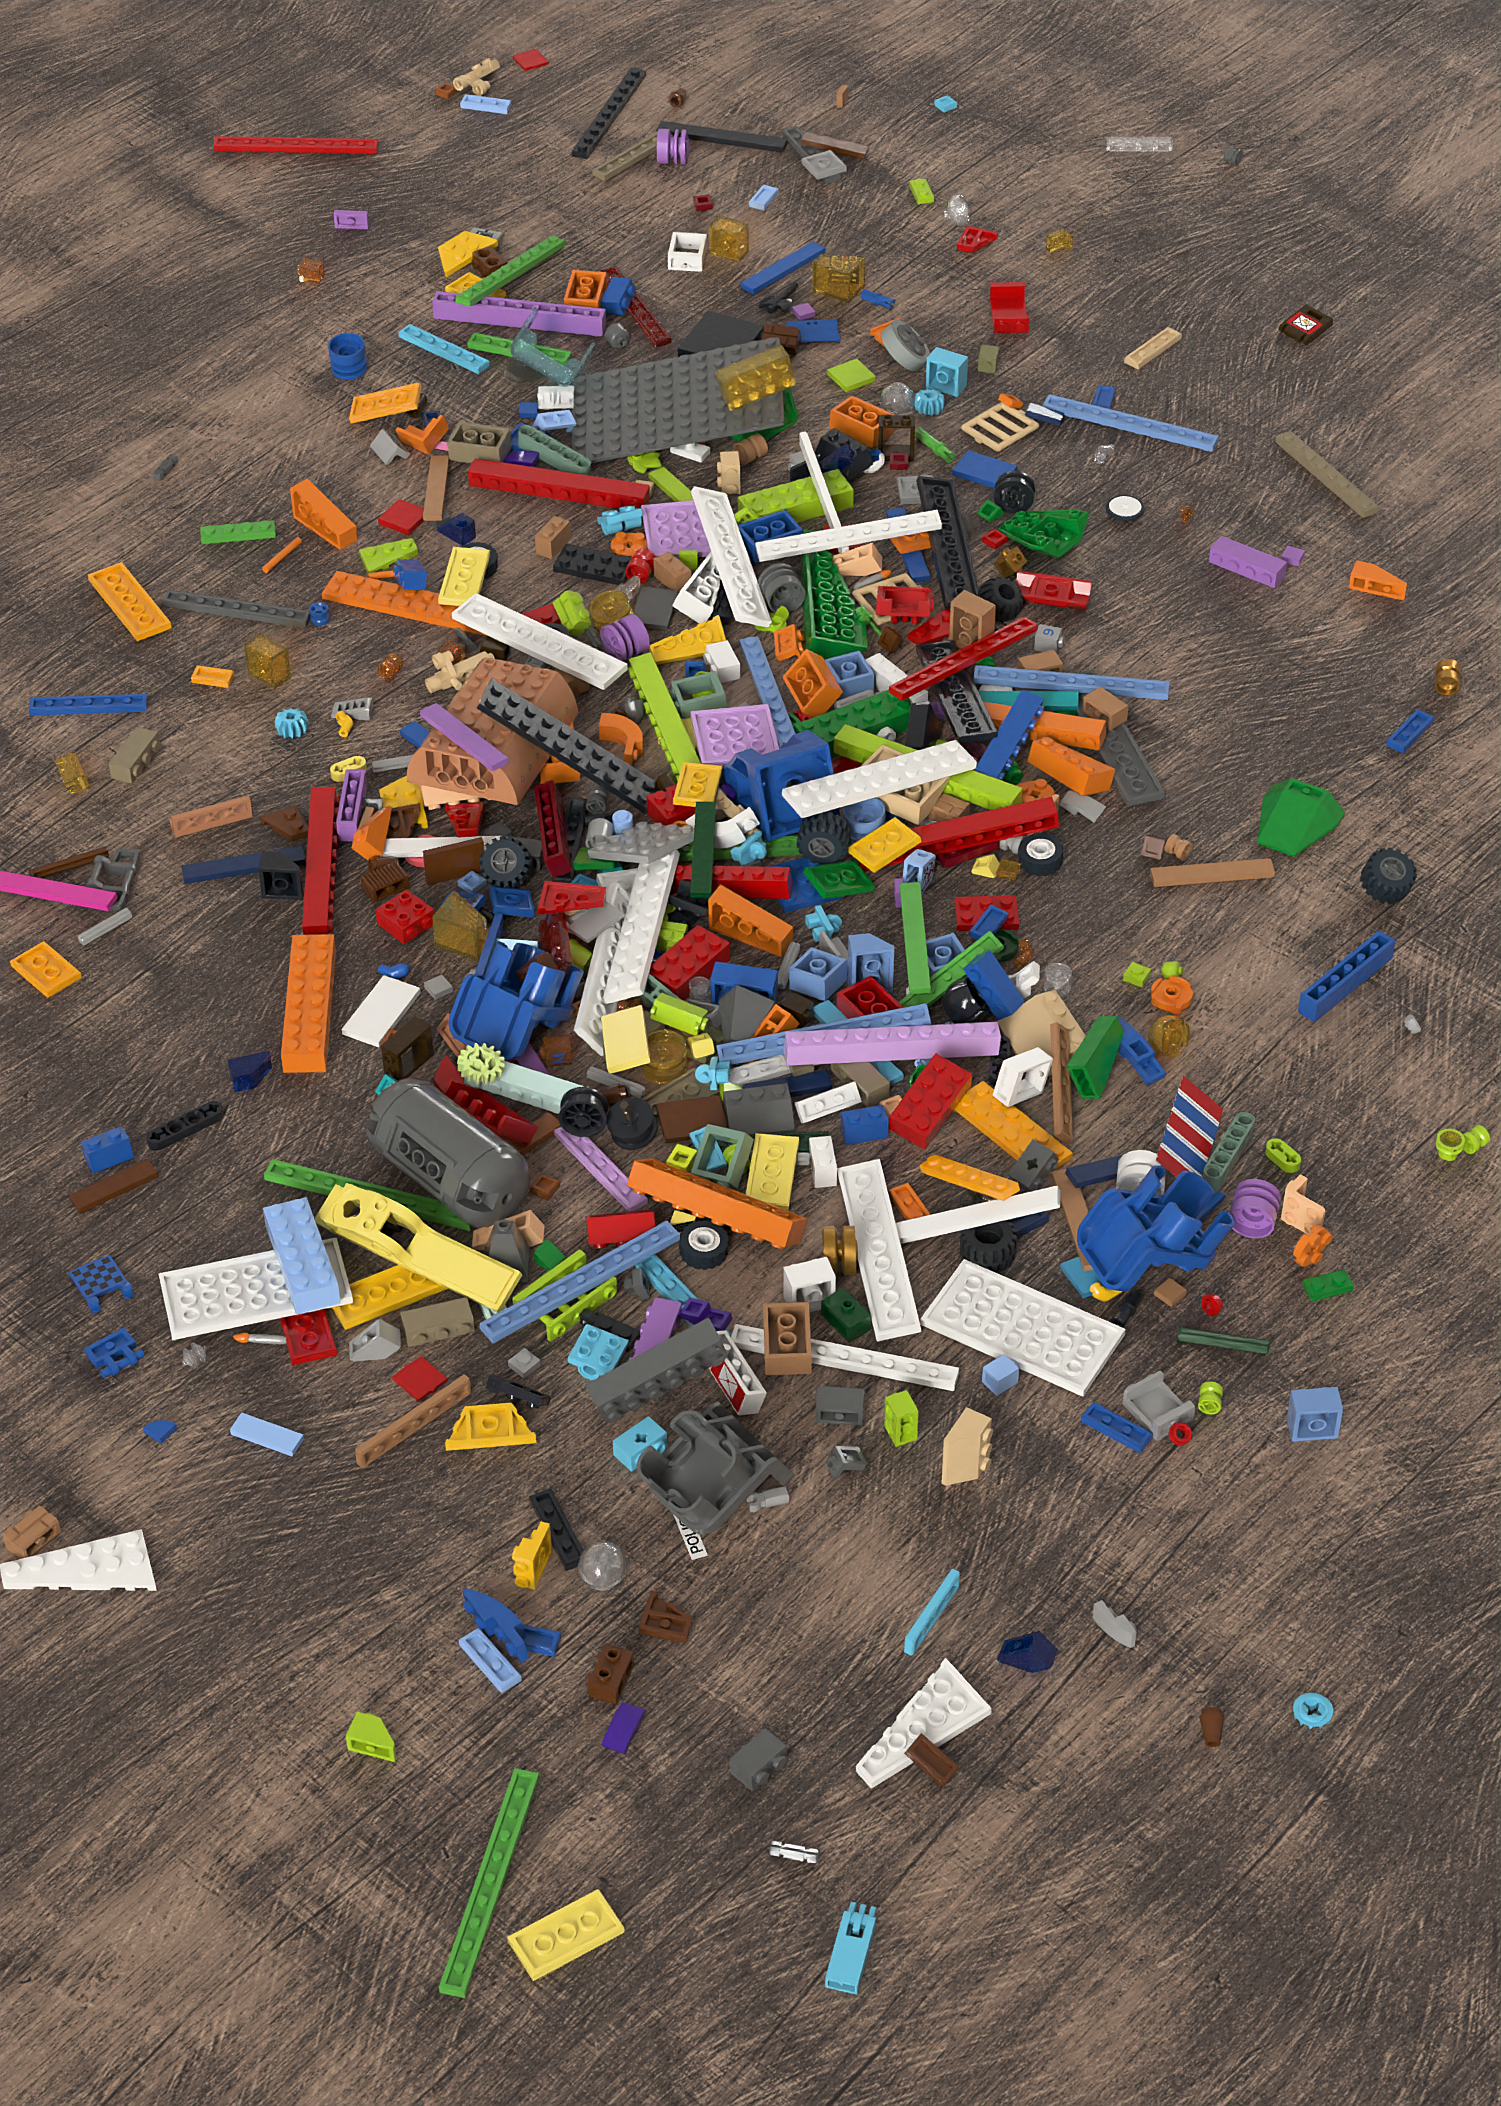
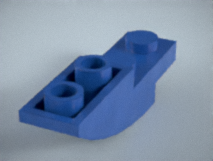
[1117,1016,1166,1087]
[462,1588,529,1663]

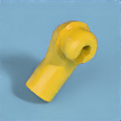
[335,711,353,737]
[1090,1282,1122,1302]

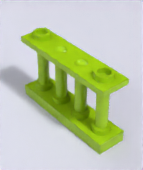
[513,1249,617,1342]

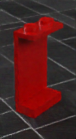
[990,282,1029,333]

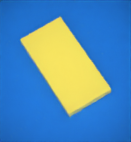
[438,547,490,606]
[601,1005,651,1074]
[746,1133,799,1211]
[507,1889,625,1981]

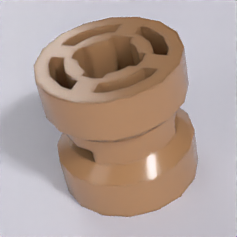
[1164,834,1193,860]

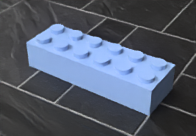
[263,1197,341,1315]

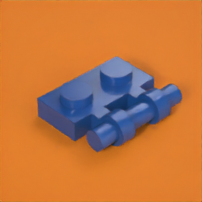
[84,1328,145,1378]

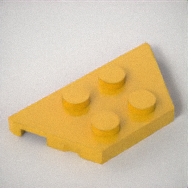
[438,231,498,277]
[379,775,428,828]
[445,1403,536,1451]

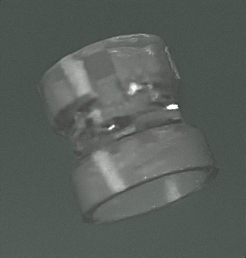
[689,977,710,1003]

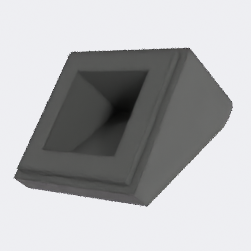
[456,628,478,653]

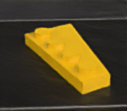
[649,615,726,665]

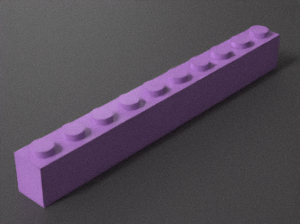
[432,291,606,336]

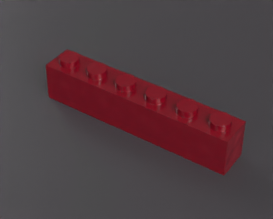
[534,779,572,878]

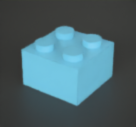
[926,347,968,397]

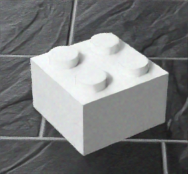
[784,1257,836,1312]

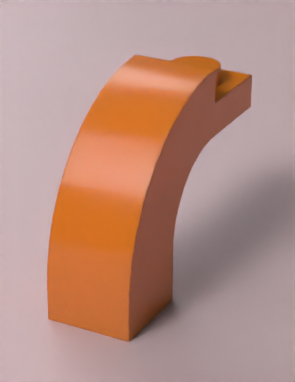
[599,713,643,767]

